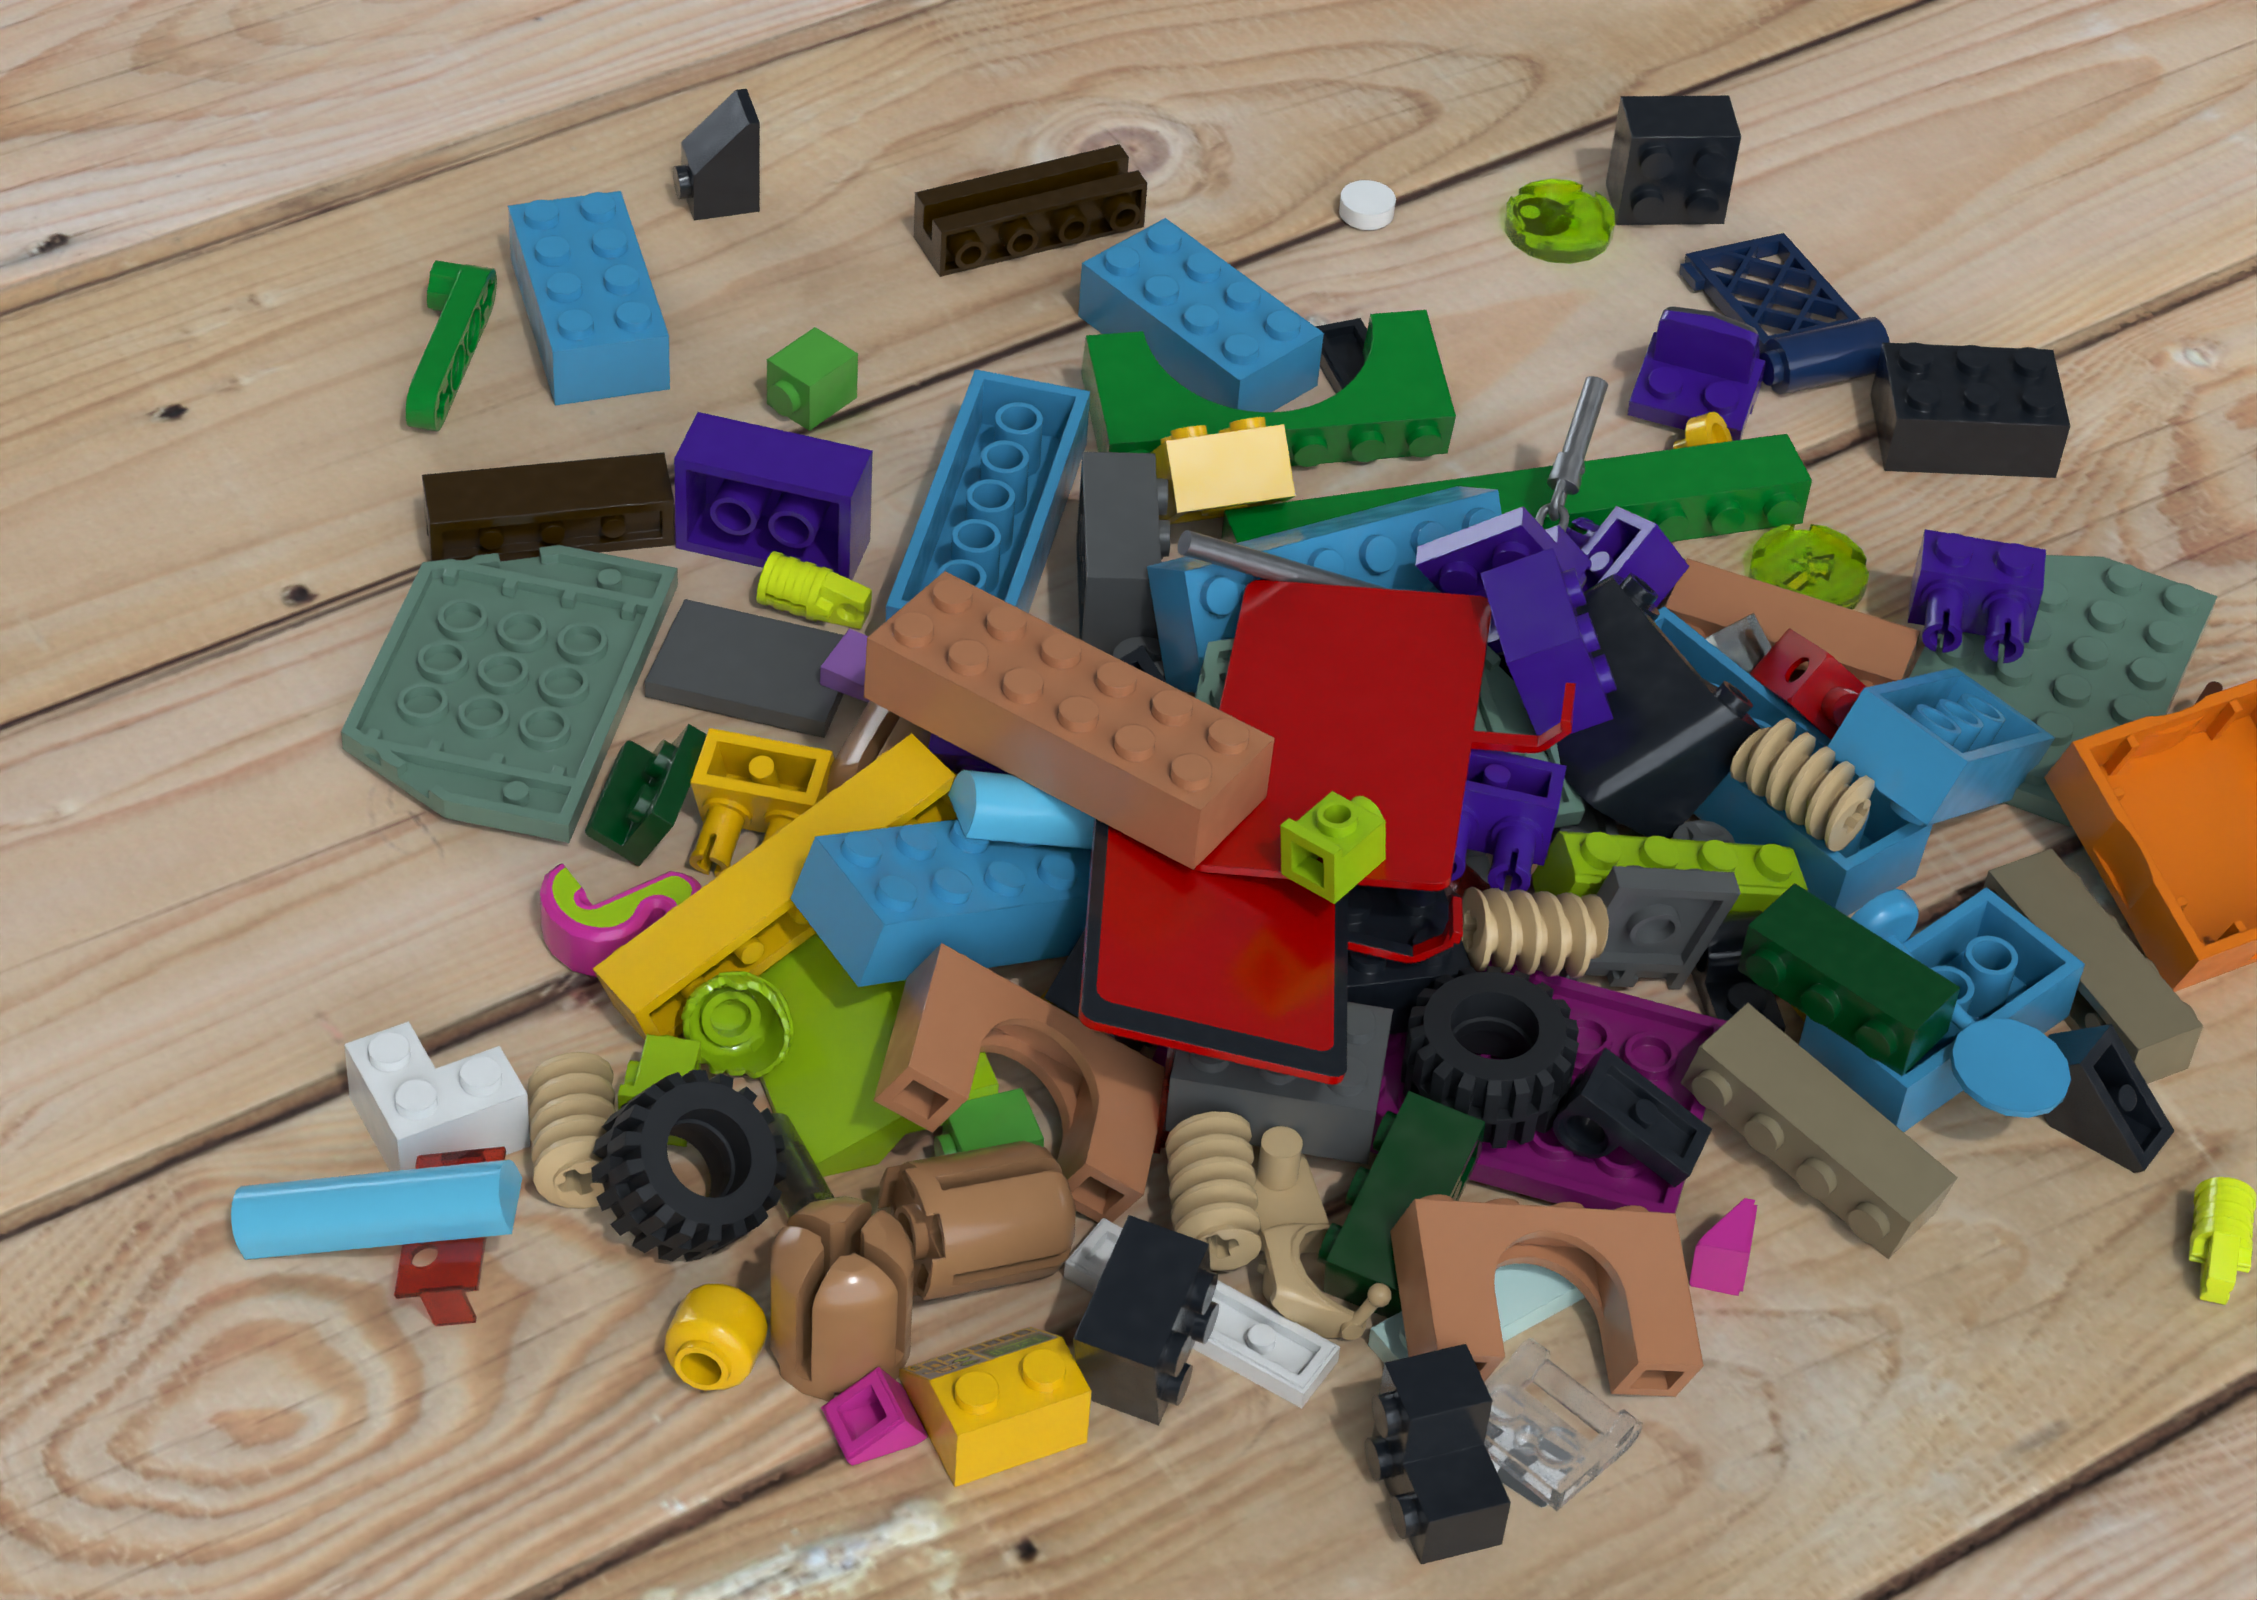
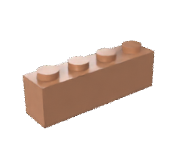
[1665,558,1921,687]

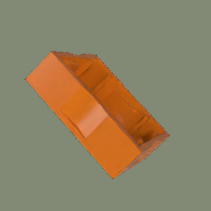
[2044,679,2257,992]

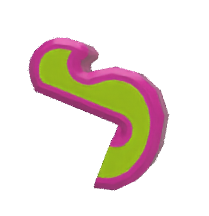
[540,863,702,977]

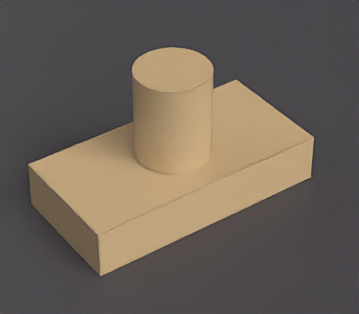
[1251,1126,1329,1235]

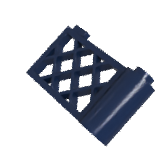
[1679,233,1890,394]

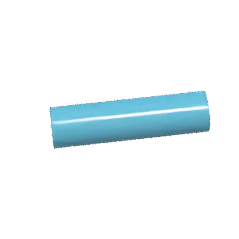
[948,770,1094,849]
[231,1160,522,1260]

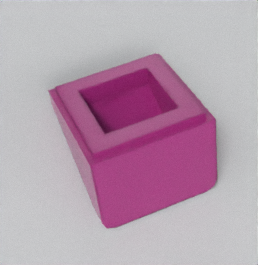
[1689,1198,1758,1296]
[821,1367,928,1466]

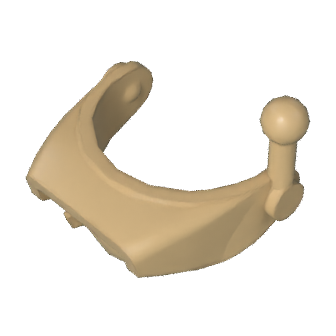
[1257,1223,1391,1340]

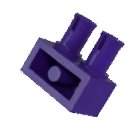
[1566,506,1690,608]
[1907,529,2046,663]
[1451,749,1566,891]

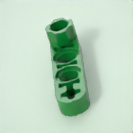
[406,260,497,432]

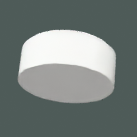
[1339,180,1396,230]

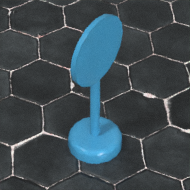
[1851,889,2071,1118]

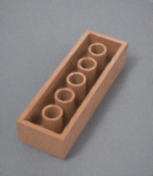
[864,571,1275,869]

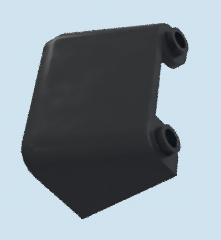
[1499,573,1761,839]

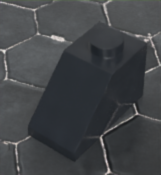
[673,89,760,221]
[2043,1024,2174,1173]

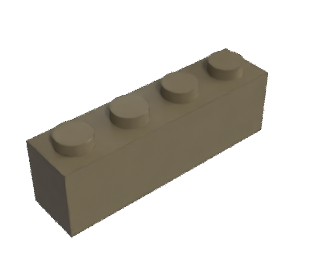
[1983,848,2203,1084]
[1681,1003,1958,1259]

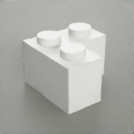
[344,1021,530,1171]

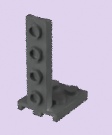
[1550,796,1741,989]

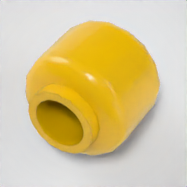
[664,1284,768,1390]

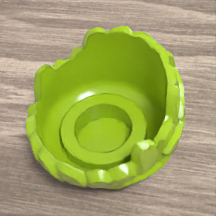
[681,971,794,1079]

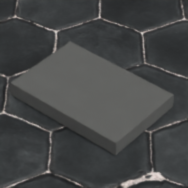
[645,599,844,738]

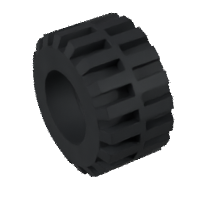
[1401,966,1579,1149]
[591,1070,787,1261]

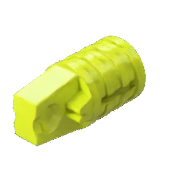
[756,551,872,629]
[2189,1177,2257,1305]

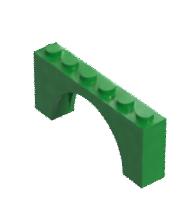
[1081,310,1456,467]

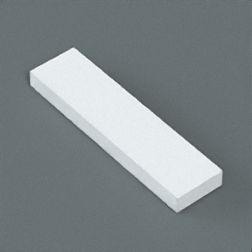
[1064,1218,1340,1409]

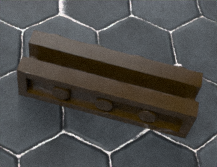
[913,144,1148,277]
[422,452,675,562]

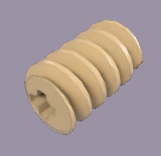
[1730,718,1875,852]
[1461,887,1609,978]
[527,1052,616,1209]
[1165,1111,1262,1271]

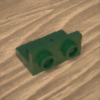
[585,724,707,866]

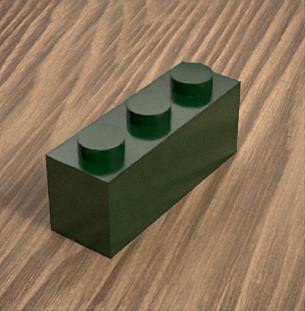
[1738,883,1960,1076]
[1317,1091,1485,1318]

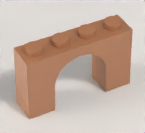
[873,943,1170,1223]
[1390,1194,1704,1397]

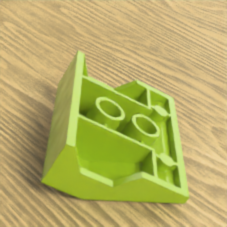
[750,933,999,1182]

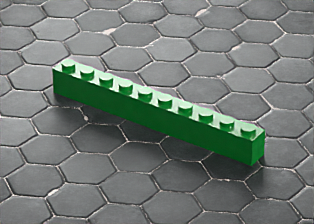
[1221,434,1812,544]

